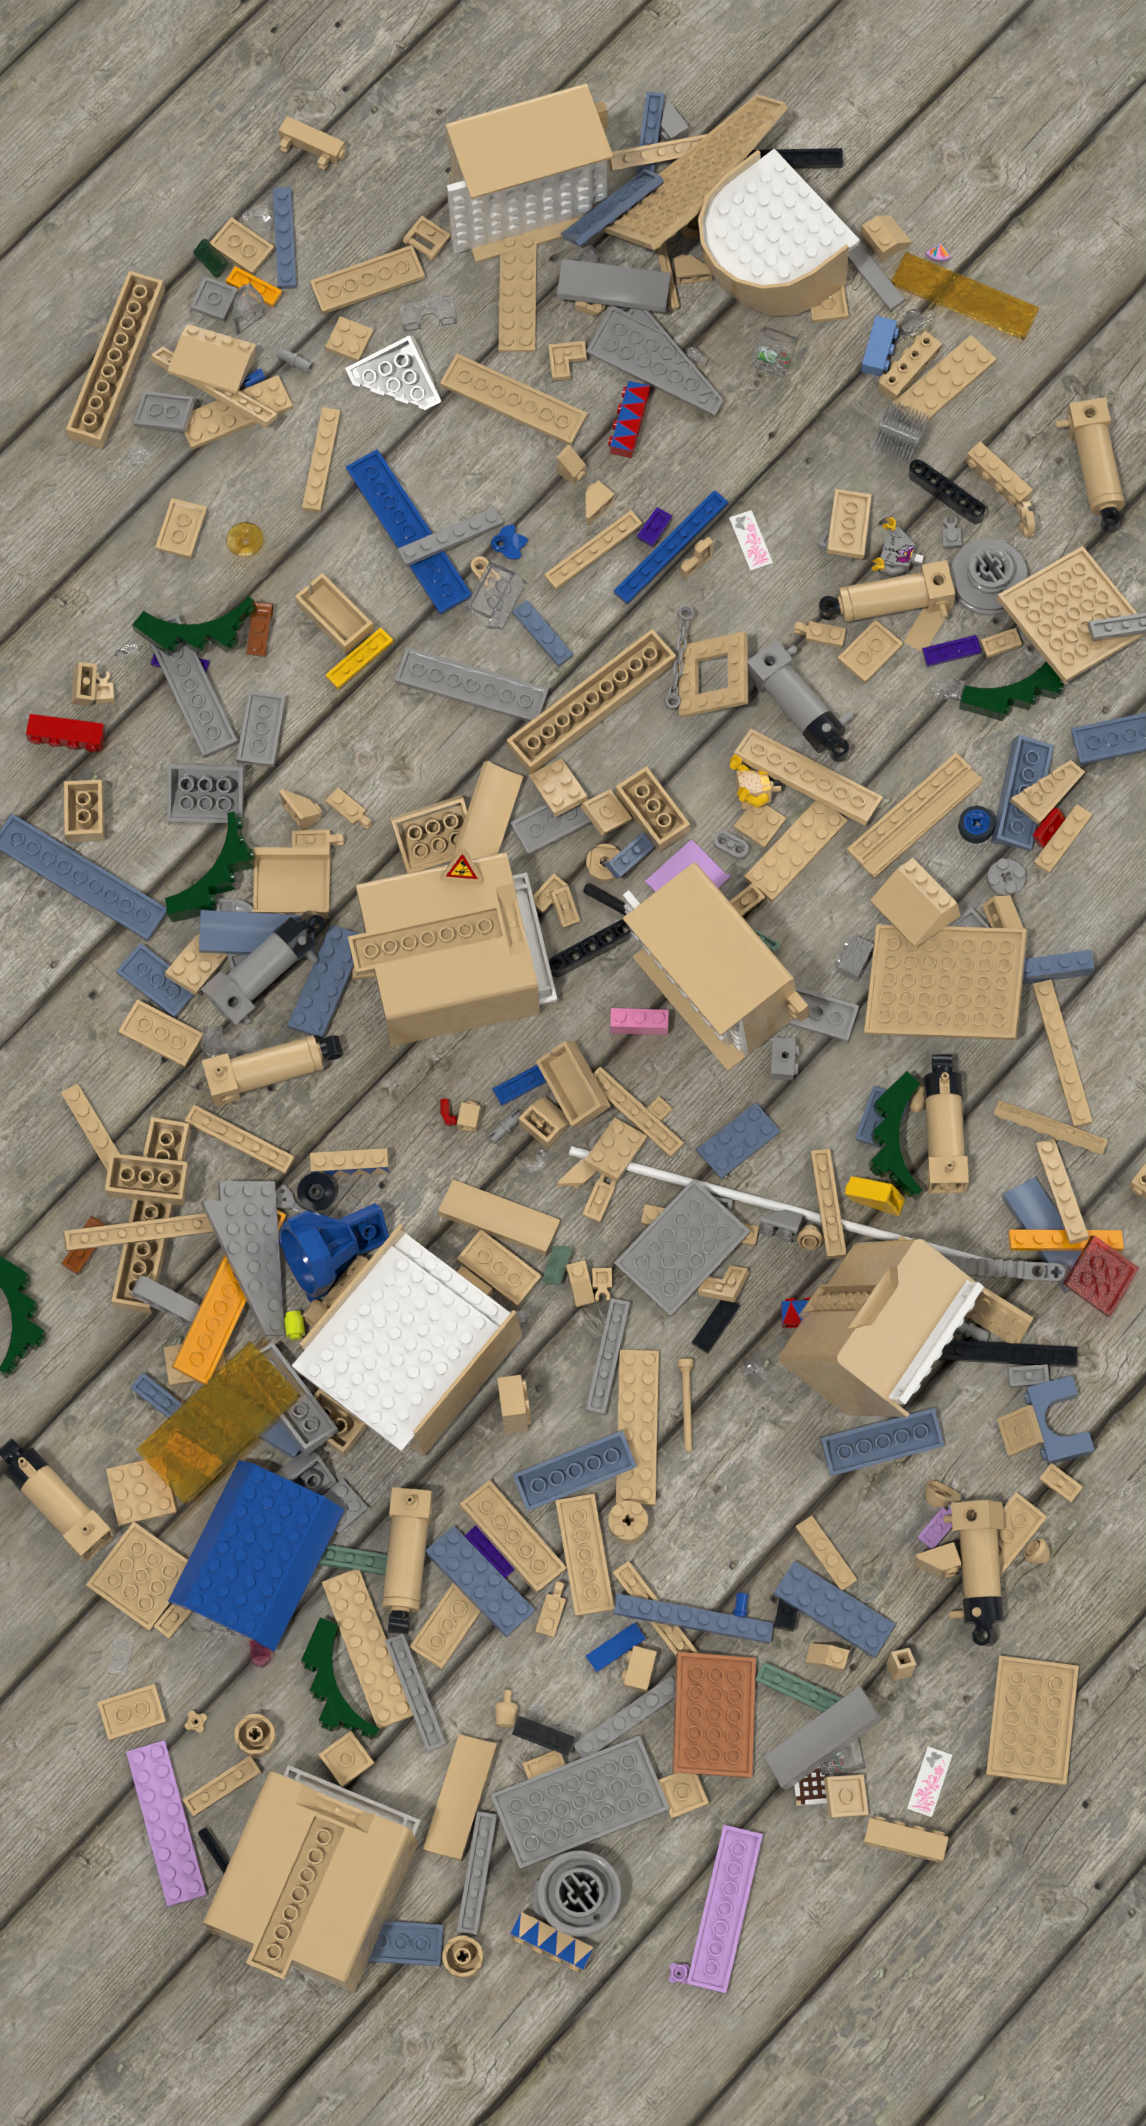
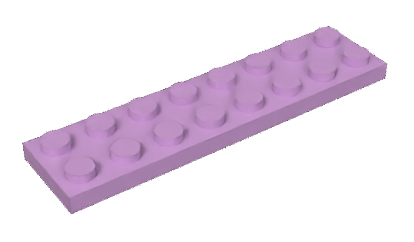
[126,1740,207,1907]
[687,1825,763,1994]

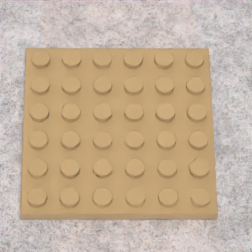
[996,546,1146,683]

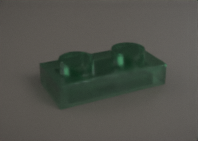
[193,239,228,278]

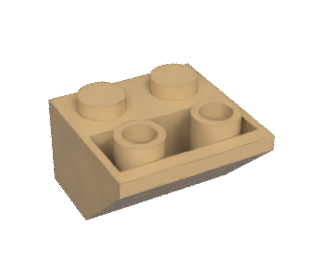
[518,1096,570,1149]

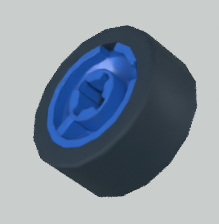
[958,805,995,844]

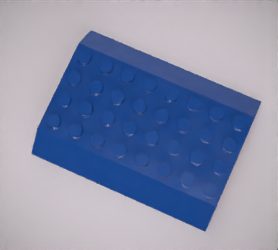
[168,1460,345,1652]

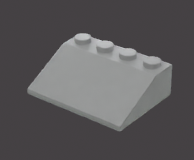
[167,762,245,823]

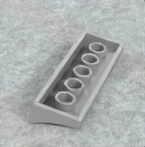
[556,259,671,312]
[240,1342,338,1457]
[764,1686,883,1790]

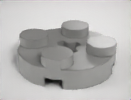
[987,858,1026,896]

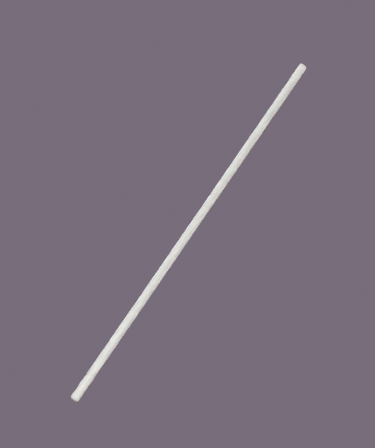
[569,1146,989,1260]

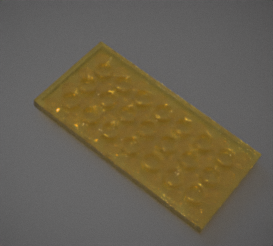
[136,1341,301,1505]

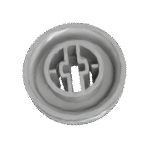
[950,538,1027,615]
[538,1851,621,1937]

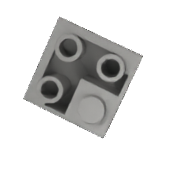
[758,1210,803,1242]

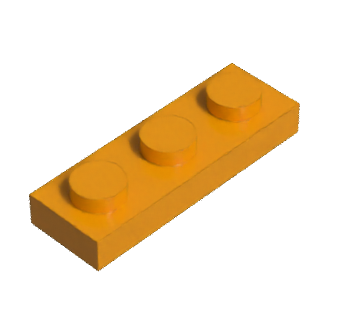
[226,266,282,308]

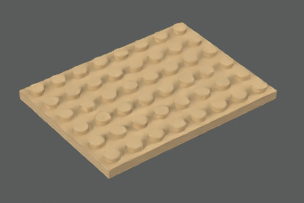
[864,924,1028,1040]

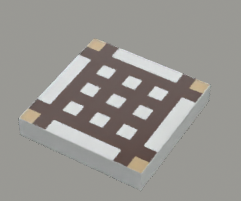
[794,1762,834,1806]

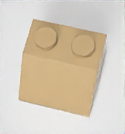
[861,215,912,262]
[914,1542,962,1579]

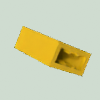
[845,1176,905,1216]

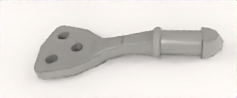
[276,1185,307,1213]

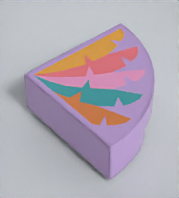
[926,243,951,262]

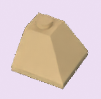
[279,789,322,830]

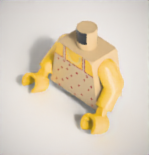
[730,755,781,809]

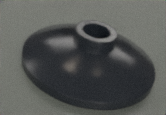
[297,1172,335,1211]

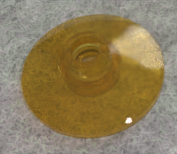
[226,522,263,557]

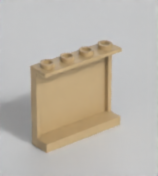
[252,847,331,919]

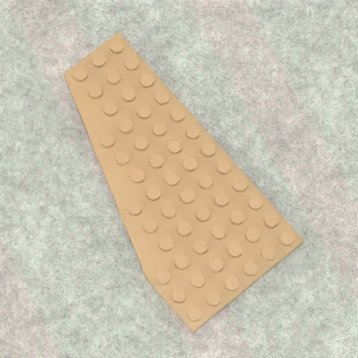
[602,94,788,250]

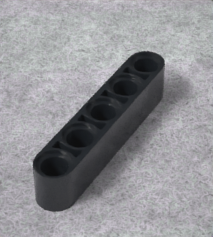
[909,459,985,524]
[549,919,632,977]

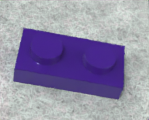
[637,507,672,548]

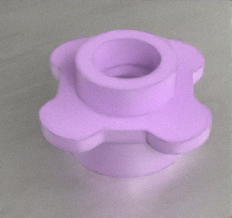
[669,1963,690,1984]

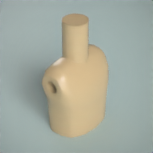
[302,1299,329,1328]
[495,1690,518,1728]

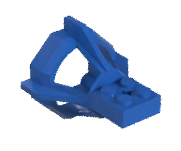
[279,1203,389,1302]

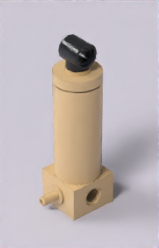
[1055,397,1125,533]
[819,560,955,623]
[202,1035,344,1107]
[382,1487,433,1634]

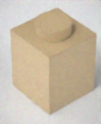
[457,1101,481,1133]
[886,1648,917,1681]

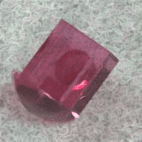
[249,1640,272,1668]

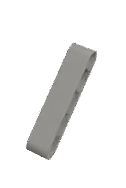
[131,1276,200,1327]

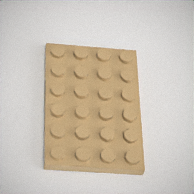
[986,1655,1079,1786]

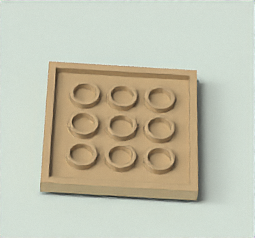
[86,1522,188,1632]

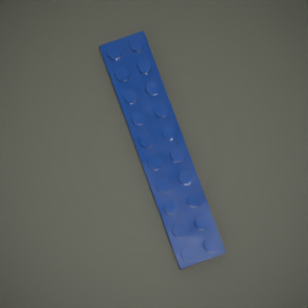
[346,449,472,615]

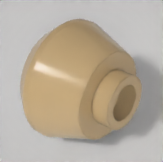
[797,1225,823,1250]
[1025,1538,1050,1564]

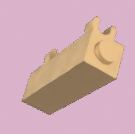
[279,116,346,171]

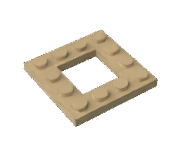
[679,631,748,718]

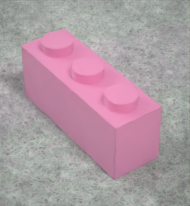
[610,1008,669,1035]

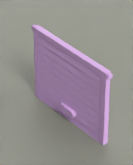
[645,839,731,892]

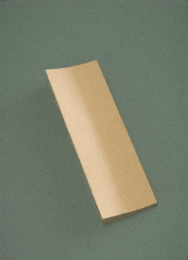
[451,761,523,861]
[438,1179,560,1256]
[423,1734,497,1862]

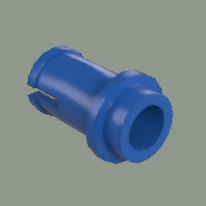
[243,368,266,388]
[732,1593,749,1618]

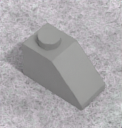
[660,101,689,142]

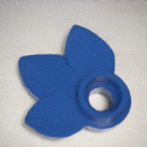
[491,525,528,559]

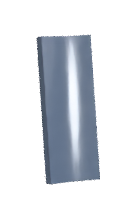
[991,734,1054,851]
[199,910,315,958]
[1002,1177,1098,1294]
[819,1407,944,1476]
[512,1430,637,1511]

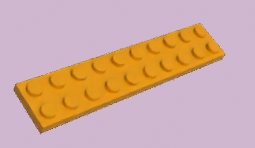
[171,1210,286,1385]

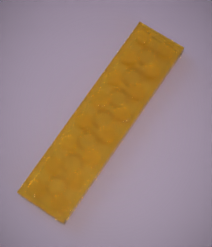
[891,252,1039,340]

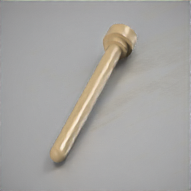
[678,1359,693,1453]

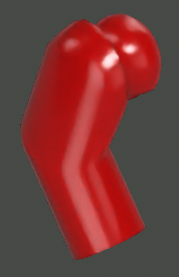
[440,1098,457,1126]

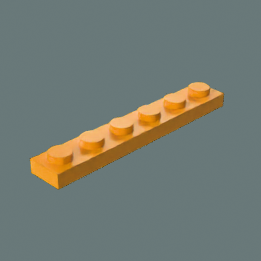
[1008,1230,1124,1251]

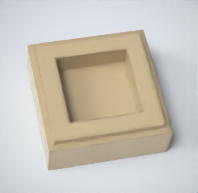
[646,1096,673,1122]

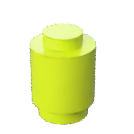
[284,1311,306,1341]

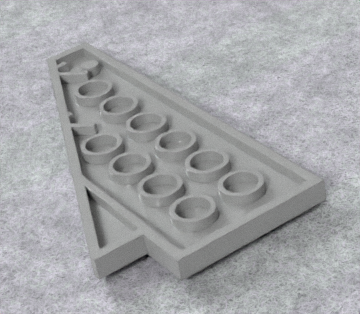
[586,305,724,417]
[201,1181,285,1336]

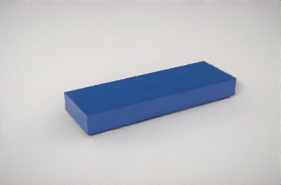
[492,1065,547,1106]
[585,1622,646,1673]

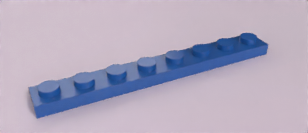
[614,490,728,605]

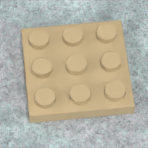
[106,1455,177,1527]

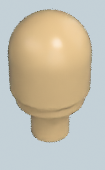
[909,1086,926,1113]

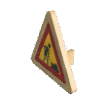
[441,848,483,883]

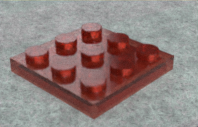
[1063,1235,1139,1317]

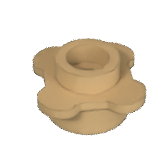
[185,1711,207,1733]

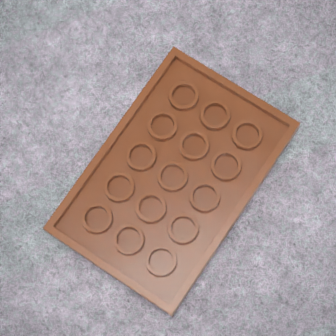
[672,1652,756,1778]

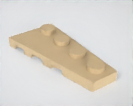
[1010,760,1085,825]

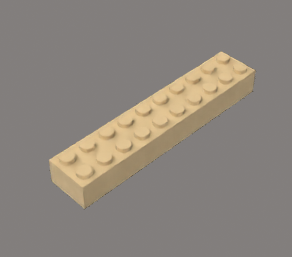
[66,271,165,449]
[507,629,676,774]
[111,1117,191,1314]

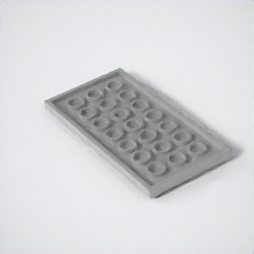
[490,1735,670,1870]

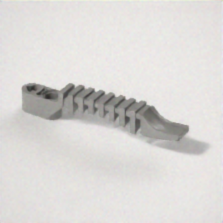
[944,1256,1069,1282]

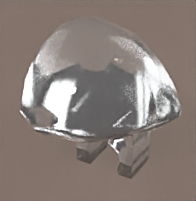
[242,202,274,233]

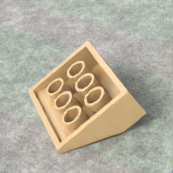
[167,324,256,394]
[389,795,467,873]
[870,858,961,948]

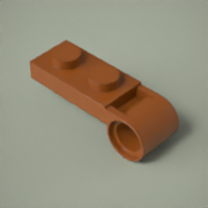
[246,601,273,657]
[61,1216,107,1275]

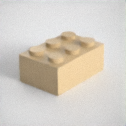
[64,780,105,842]
[314,1389,368,1457]

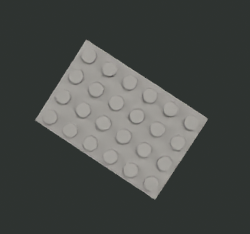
[614,1179,751,1316]

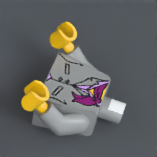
[872,517,924,577]

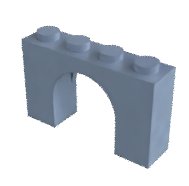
[1023,1376,1094,1466]

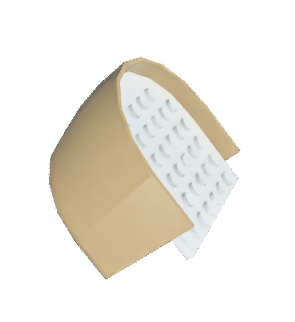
[698,149,860,317]

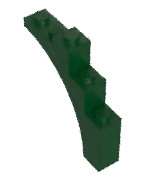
[132,596,256,656]
[959,661,1064,721]
[165,811,256,922]
[868,1071,923,1200]
[0,1256,47,1378]
[301,1617,381,1740]

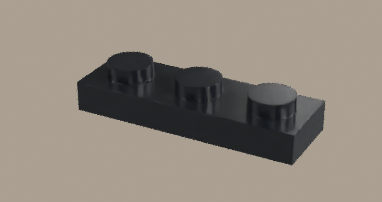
[692,1300,740,1354]
[512,1716,575,1756]

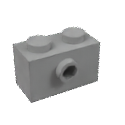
[770,1037,799,1081]

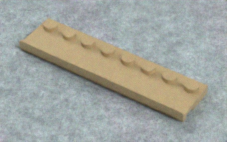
[847,753,983,879]

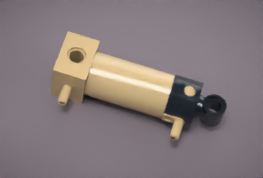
[923,1054,969,1194]
[0,1438,115,1563]
[943,1500,1004,1647]

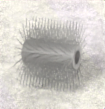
[872,399,929,465]

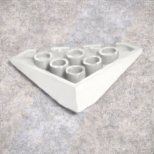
[345,335,442,410]

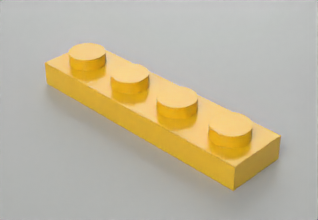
[325,627,393,690]

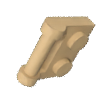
[403,216,451,262]

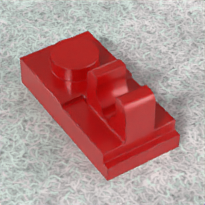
[1032,808,1065,848]

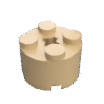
[608,1501,648,1544]
[235,1714,276,1758]
[442,1936,484,1979]

